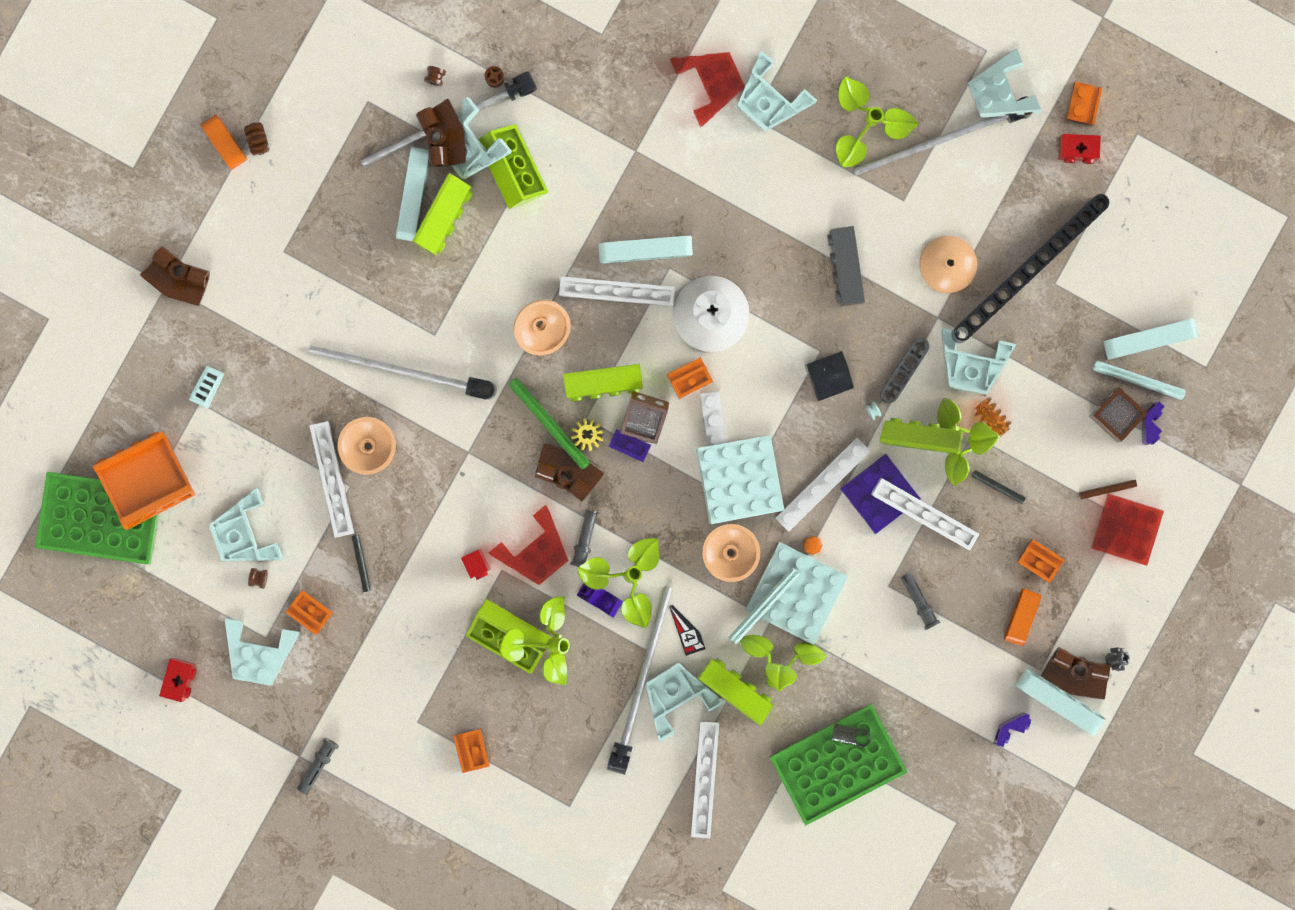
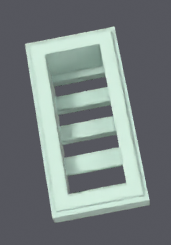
[189,366,224,408]

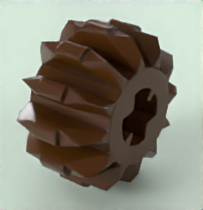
[244,122,270,156]

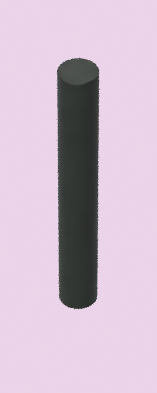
[972,470,1026,504]
[351,535,371,592]

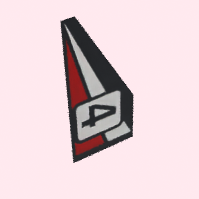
[669,605,705,656]

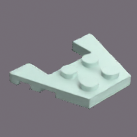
[968,49,1042,117]
[737,51,817,132]
[451,97,512,179]
[941,328,1016,396]
[209,489,283,561]
[225,618,300,686]
[646,663,724,742]

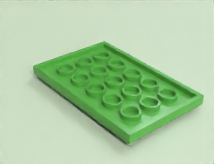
[35,472,158,565]
[769,703,908,826]

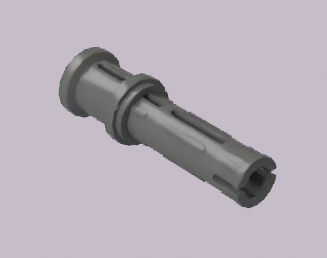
[570,509,598,567]
[901,572,941,630]
[297,738,339,795]

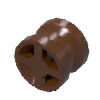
[424,66,446,86]
[485,66,504,88]
[248,568,268,589]

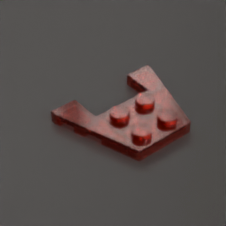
[670,52,745,128]
[489,505,569,585]

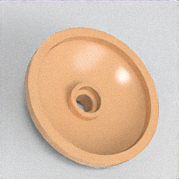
[920,236,977,293]
[513,300,570,355]
[338,417,396,475]
[702,524,760,582]

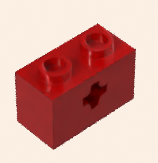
[1058,134,1101,164]
[461,549,491,580]
[159,658,197,702]

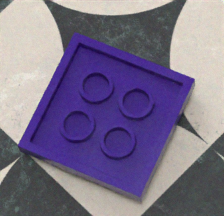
[840,454,921,534]

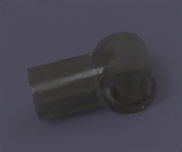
[832,723,871,747]

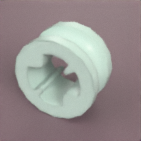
[865,401,882,420]

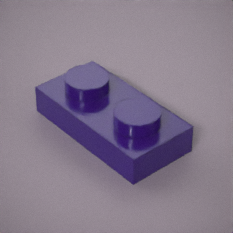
[608,429,651,462]

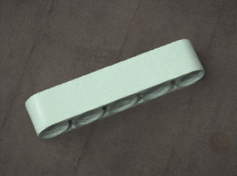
[396,147,430,241]
[598,236,693,264]
[1103,318,1199,360]
[1015,668,1106,736]

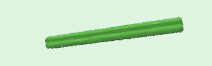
[509,378,590,469]

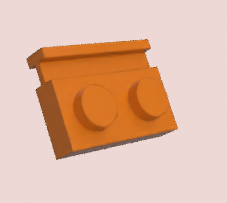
[1066,82,1102,126]
[667,357,713,399]
[1017,539,1065,583]
[285,590,334,635]
[453,728,490,773]

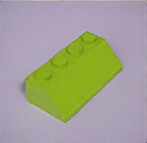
[478,124,549,209]
[413,173,473,256]
[563,364,643,402]
[879,418,964,455]
[465,599,552,674]
[698,658,773,726]

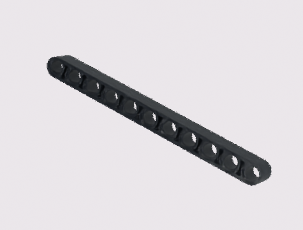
[951,194,1110,343]

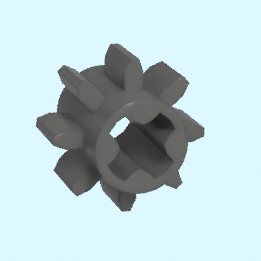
[1105,647,1130,671]

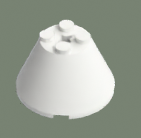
[673,276,749,352]

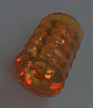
[972,397,1011,438]

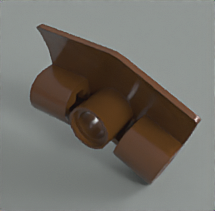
[416,98,466,167]
[140,246,210,306]
[535,444,604,502]
[1041,647,1111,699]

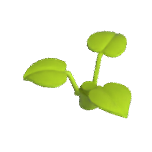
[835,76,919,167]
[937,398,1000,486]
[577,538,659,628]
[499,596,570,685]
[739,635,826,692]

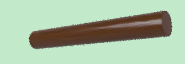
[1079,480,1137,500]

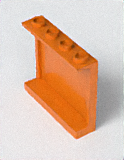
[92,431,196,530]

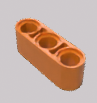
[200,114,248,170]
[1004,588,1041,647]

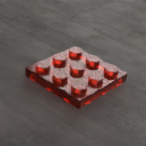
[1091,494,1164,566]

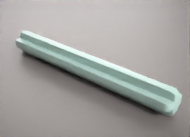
[1093,361,1185,400]
[729,568,799,644]

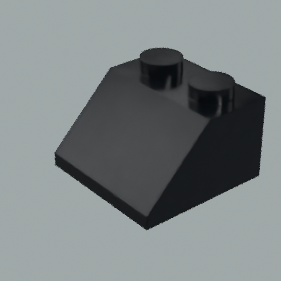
[805,351,854,401]

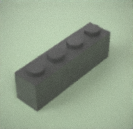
[827,226,865,307]

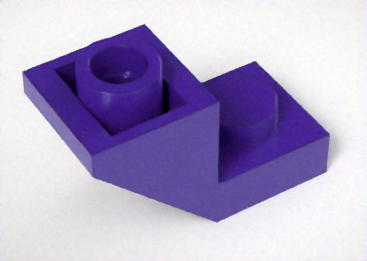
[1142,401,1165,445]
[577,583,623,618]
[993,712,1031,747]

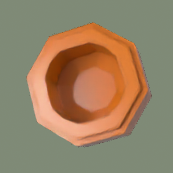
[803,536,822,555]

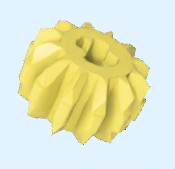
[571,418,604,451]

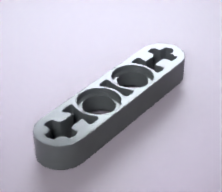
[880,338,929,403]

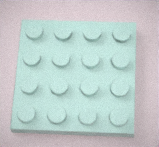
[696,435,784,524]
[745,542,848,645]

